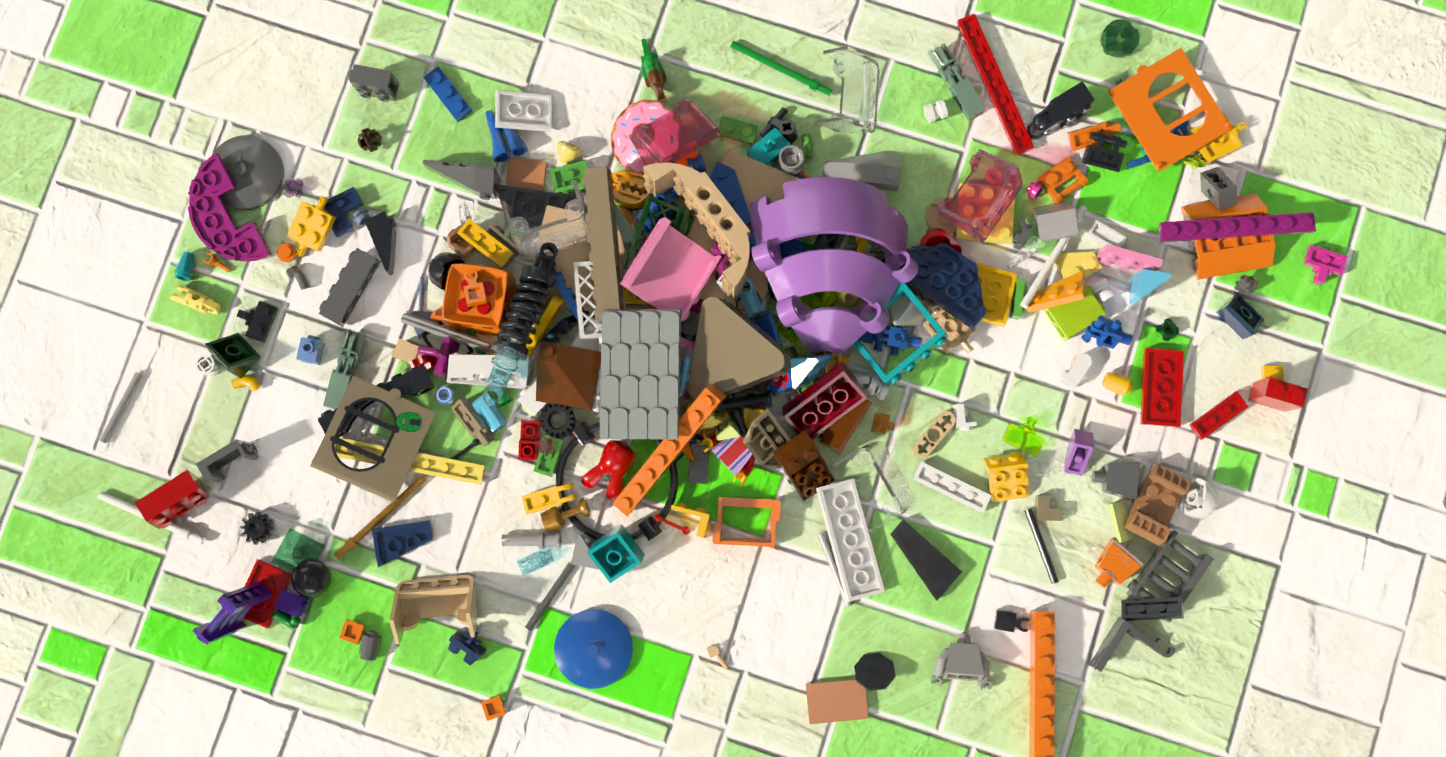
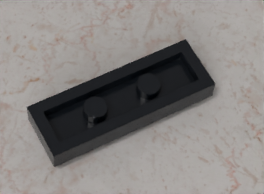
[1121,597,1184,621]

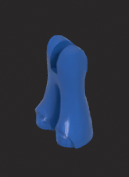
[486,109,529,162]

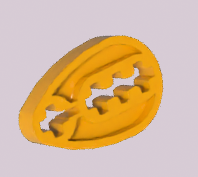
[612,172,653,209]

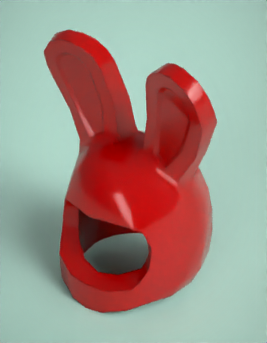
[581,440,636,500]

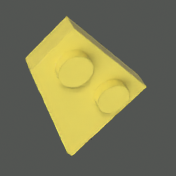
[1054,252,1103,279]

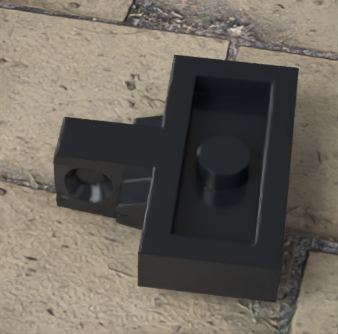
[236,301,279,343]

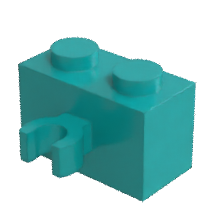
[747,128,790,167]

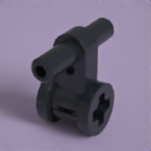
[760,107,798,144]

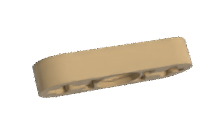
[913,411,956,458]

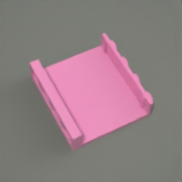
[619,217,721,322]

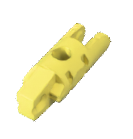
[170,284,221,315]

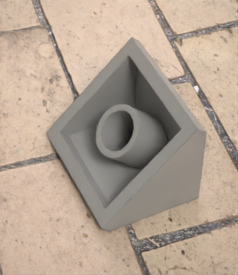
[1032,201,1078,243]

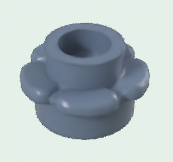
[353,209,371,226]

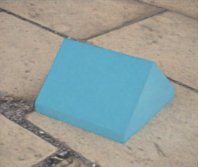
[1129,269,1172,305]
[790,354,834,389]

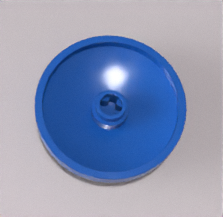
[554,609,633,689]

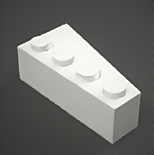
[447,353,529,389]

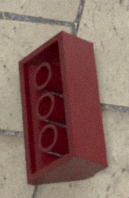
[782,362,868,440]

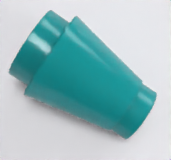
[174,252,195,281]

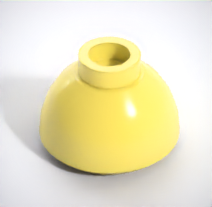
[557,141,583,164]

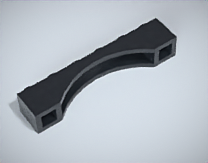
[317,365,435,438]

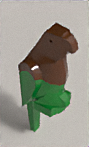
[641,39,666,101]

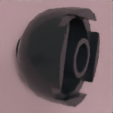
[428,252,465,291]
[291,558,331,598]

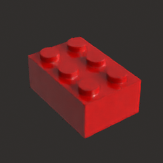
[135,470,211,529]

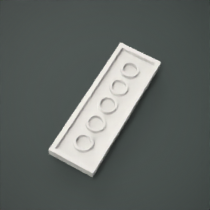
[816,478,885,602]

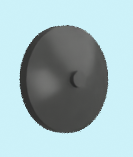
[212,135,284,210]

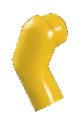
[231,375,261,391]

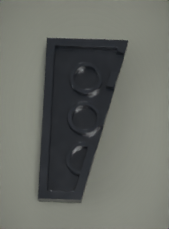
[890,520,962,601]

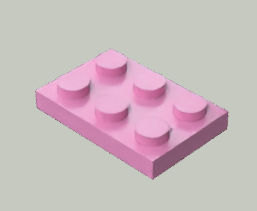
[1096,244,1163,272]

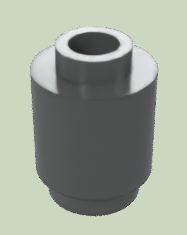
[359,630,382,661]

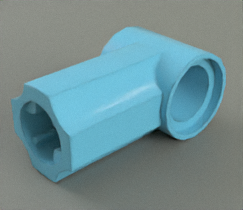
[738,278,764,318]
[471,392,507,433]

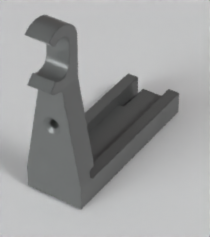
[1089,618,1175,672]

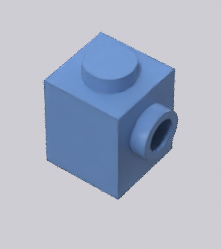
[296,335,325,365]

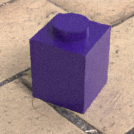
[275,589,309,616]

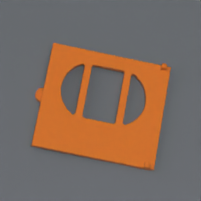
[1108,48,1232,172]

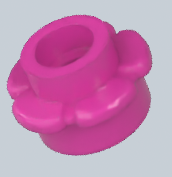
[1026,181,1043,199]

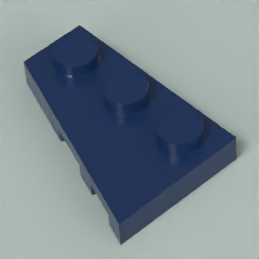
[372,520,434,567]

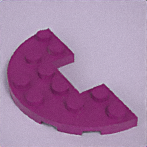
[188,153,272,262]

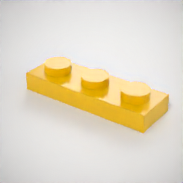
[457,219,514,269]

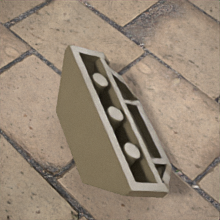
[743,408,791,468]

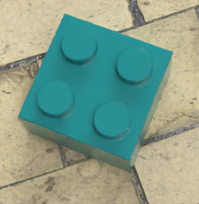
[587,524,645,583]

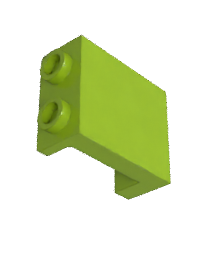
[1043,283,1106,341]

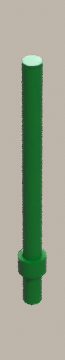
[730,41,833,96]

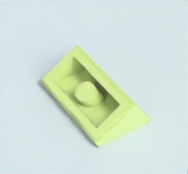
[715,415,740,440]
[1109,502,1133,543]

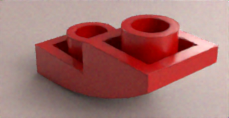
[518,419,541,461]

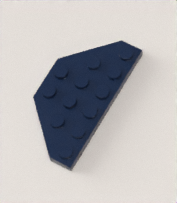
[881,243,986,330]

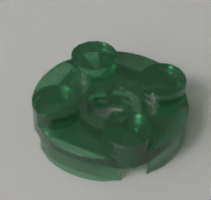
[1100,19,1140,58]

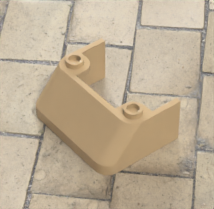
[389,575,477,644]

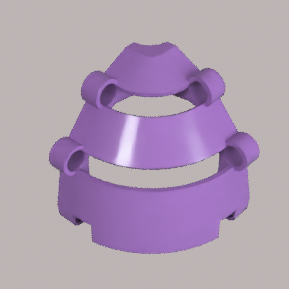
[750,177,918,355]

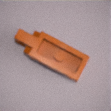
[1067,121,1122,151]

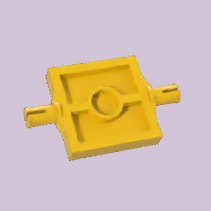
[1189,113,1247,164]
[287,196,336,257]

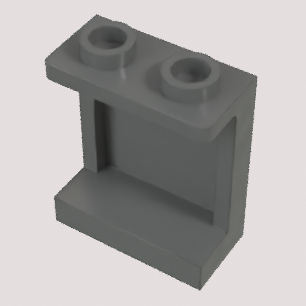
[196,439,258,483]

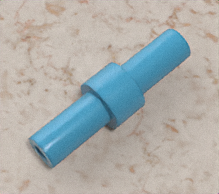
[680,357,692,397]

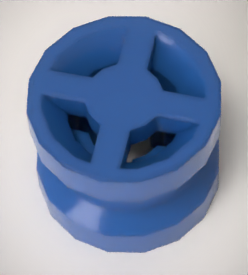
[686,154,707,173]

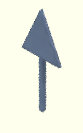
[406,276,433,340]

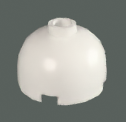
[1179,478,1218,519]

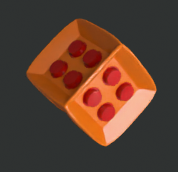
[442,264,516,336]

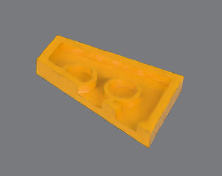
[1026,271,1085,313]

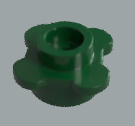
[1156,318,1179,341]

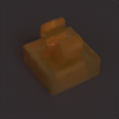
[871,413,896,434]

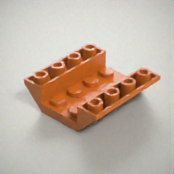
[1181,193,1275,280]

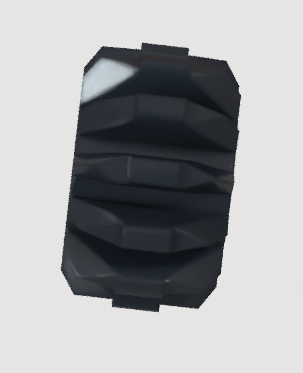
[239,512,275,545]

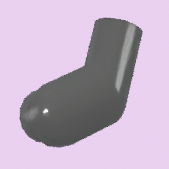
[286,266,310,290]

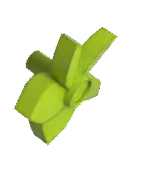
[1183,155,1207,170]

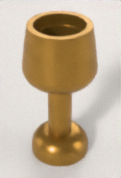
[540,498,591,532]

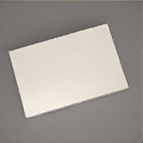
[495,90,552,132]

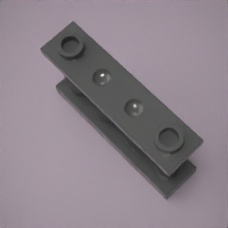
[1126,530,1214,622]

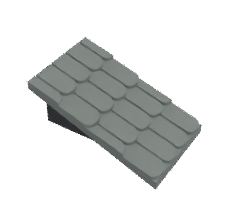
[600,309,681,439]

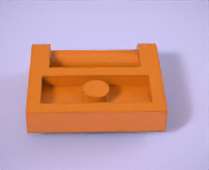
[1037,156,1089,204]

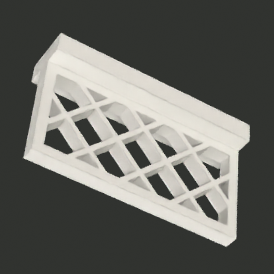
[573,261,625,339]

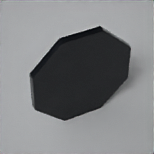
[854,653,896,691]

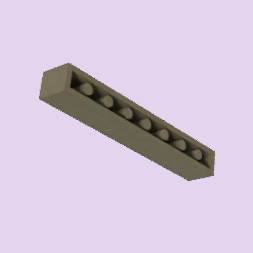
[582,166,625,323]

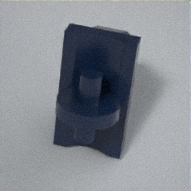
[448,630,487,665]

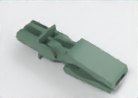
[928,43,985,120]
[323,329,366,409]

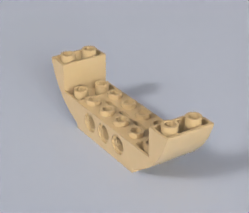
[643,163,750,301]

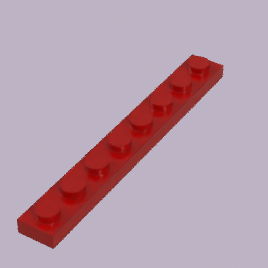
[957,13,1034,156]

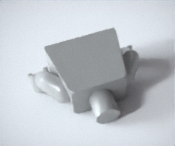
[930,633,992,690]

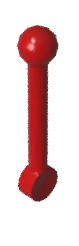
[654,514,690,535]

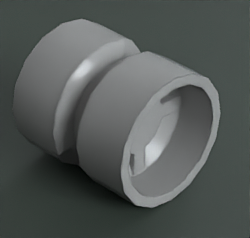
[779,145,804,177]

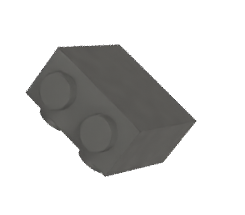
[349,64,399,102]

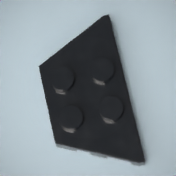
[495,184,569,230]

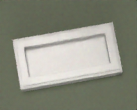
[1085,219,1128,248]

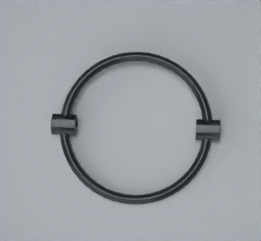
[556,421,678,541]

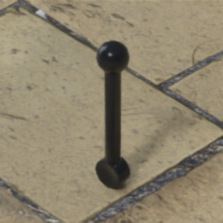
[448,438,480,460]

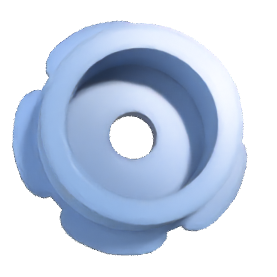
[436,386,455,405]

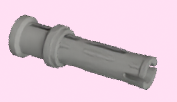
[501,532,562,549]

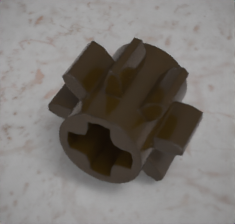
[358,128,381,152]

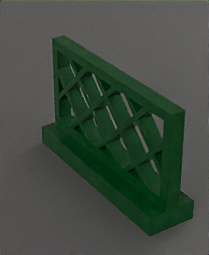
[624,195,692,270]

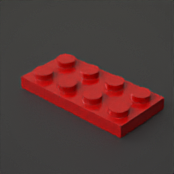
[1140,348,1184,428]

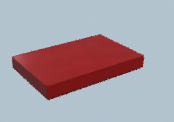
[244,559,291,629]

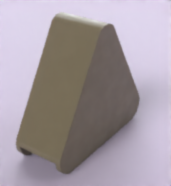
[688,297,793,400]

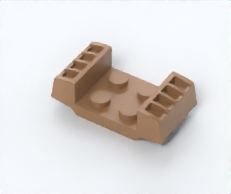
[1124,463,1192,546]

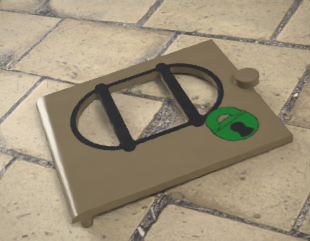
[310,376,436,503]

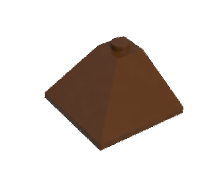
[536,341,601,410]

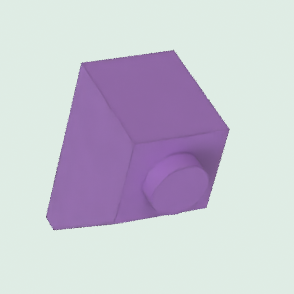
[1063,428,1094,476]

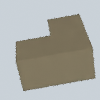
[1035,496,1062,521]

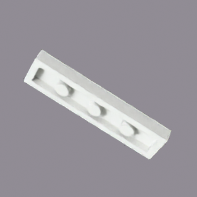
[912,462,992,513]

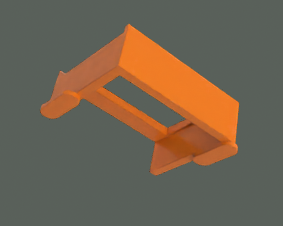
[712,497,781,547]

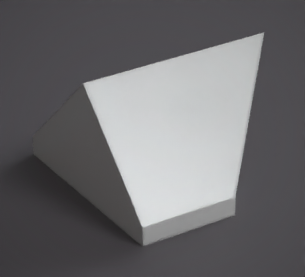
[890,295,930,326]

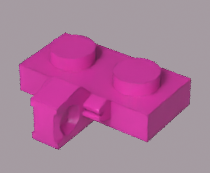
[1303,245,1348,285]

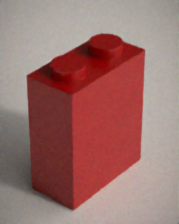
[1248,377,1308,412]

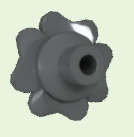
[1234,275,1259,295]

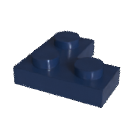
[324,187,364,238]

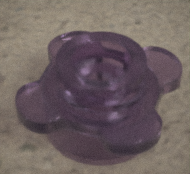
[284,179,303,198]

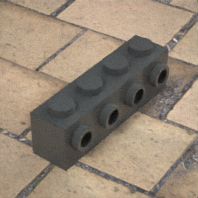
[318,248,381,327]

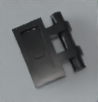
[1082,131,1127,172]

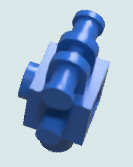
[1081,315,1133,349]
[873,326,922,356]

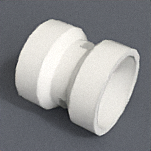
[923,99,948,123]
[1091,278,1116,303]
[195,355,221,376]
[866,376,890,401]

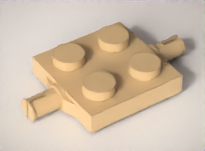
[922,308,977,354]

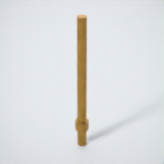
[334,475,427,559]

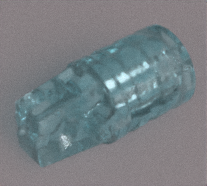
[517,548,554,576]

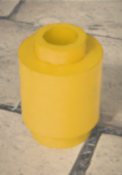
[1102,372,1133,396]

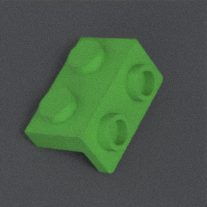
[550,159,588,194]

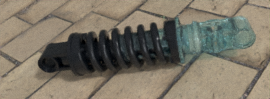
[483,242,558,406]

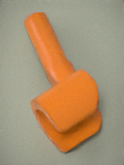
[203,253,231,272]

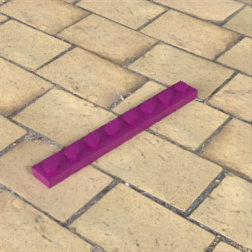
[1158,212,1316,243]

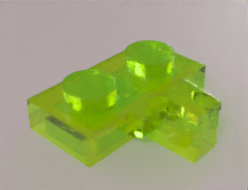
[1001,417,1045,457]

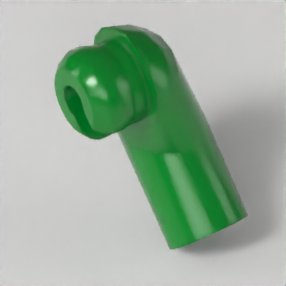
[271,609,301,629]

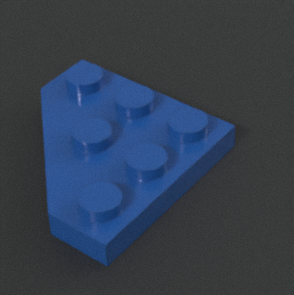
[692,162,751,227]

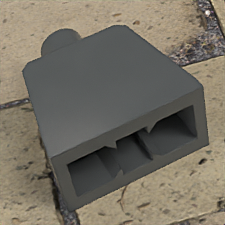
[1092,462,1140,500]

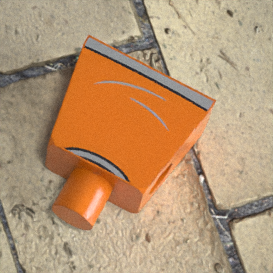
[1095,540,1144,588]

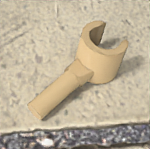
[707,645,729,669]

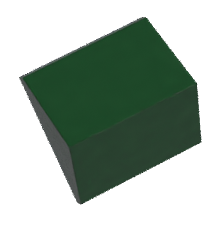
[205,333,261,378]

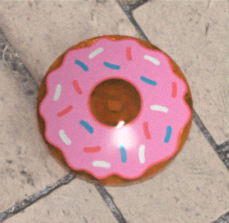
[611,100,684,175]

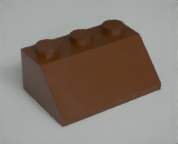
[819,399,873,455]

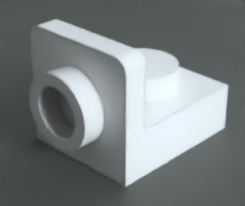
[953,403,977,432]

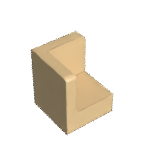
[392,338,419,363]

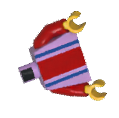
[699,432,756,487]

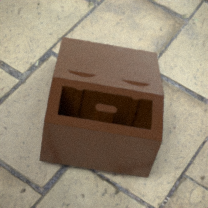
[772,431,835,502]

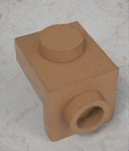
[447,225,476,259]

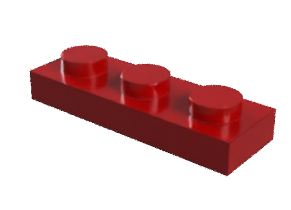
[1189,391,1249,440]

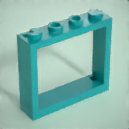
[854,283,949,386]

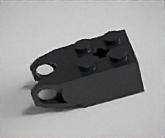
[1027,81,1095,140]

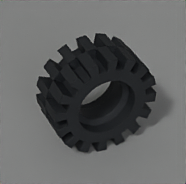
[540,404,576,438]

